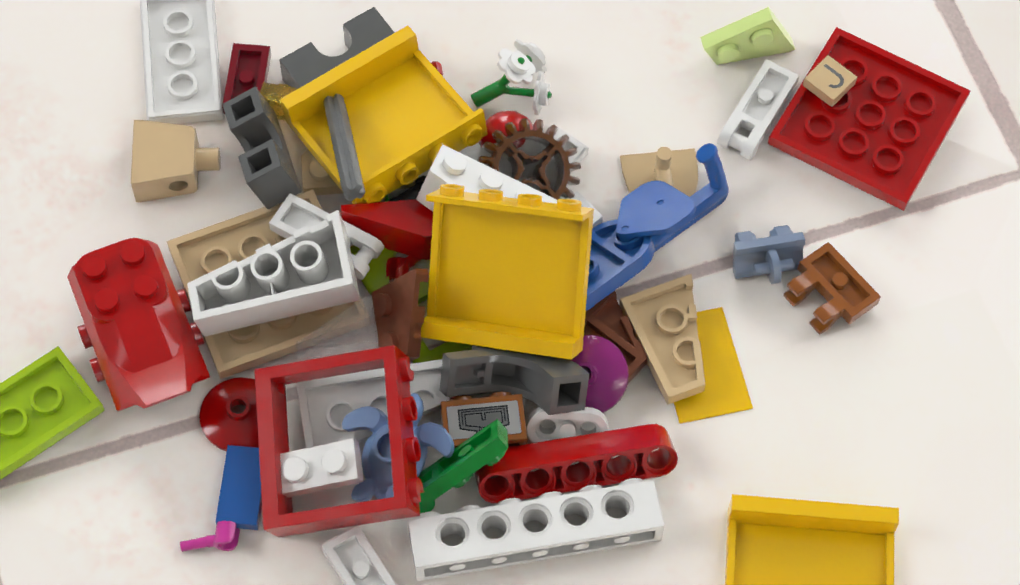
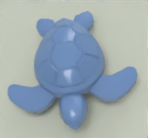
[342,393,454,502]

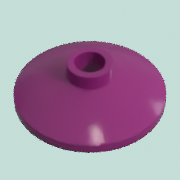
[572,335,629,413]

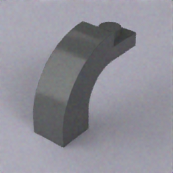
[439,345,589,415]

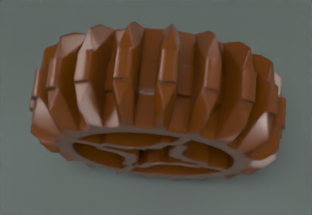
[477,118,581,200]

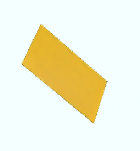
[674,307,753,424]

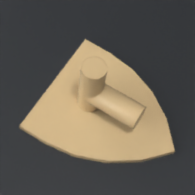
[620,147,698,197]

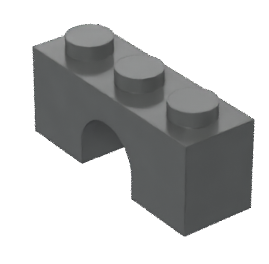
[279,7,395,92]
[222,87,302,209]

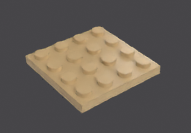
[166,190,370,380]

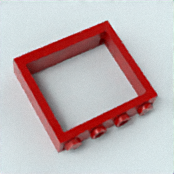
[255,345,424,537]

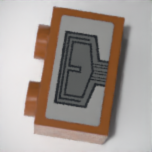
[441,392,527,448]

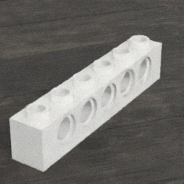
[408,478,664,581]

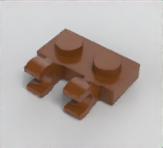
[783,242,881,335]

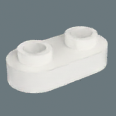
[527,407,609,443]

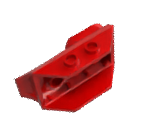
[67,238,210,412]

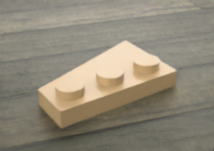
[619,273,705,405]

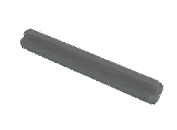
[323,93,365,201]

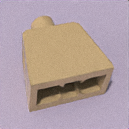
[131,120,221,202]

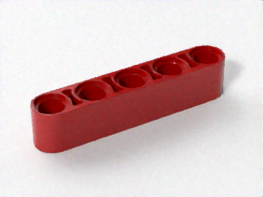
[474,424,678,503]

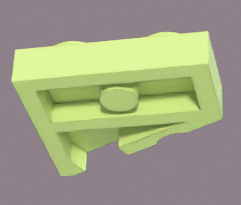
[700,7,795,65]

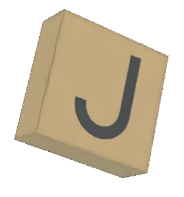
[803,55,857,107]

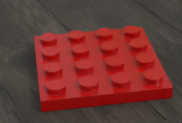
[768,27,971,211]

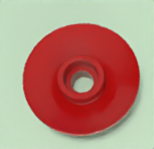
[199,377,259,452]

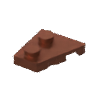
[371,268,429,362]

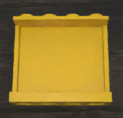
[280,25,487,204]
[421,184,594,360]
[725,494,899,585]

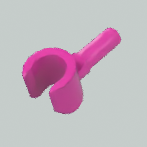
[180,521,240,552]

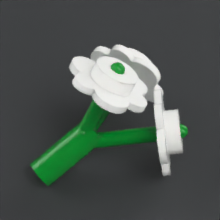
[471,39,552,115]

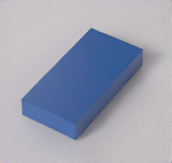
[215,445,262,530]

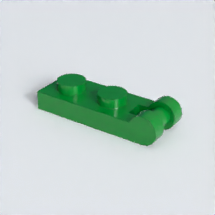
[418,419,508,514]

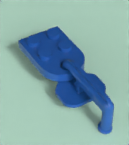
[586,143,729,311]

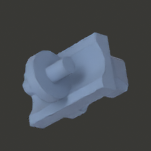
[733,225,805,285]

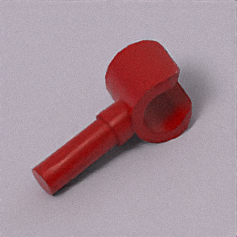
[386,256,422,280]

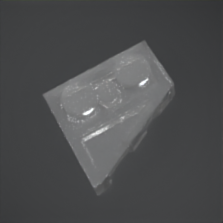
[296,296,381,371]

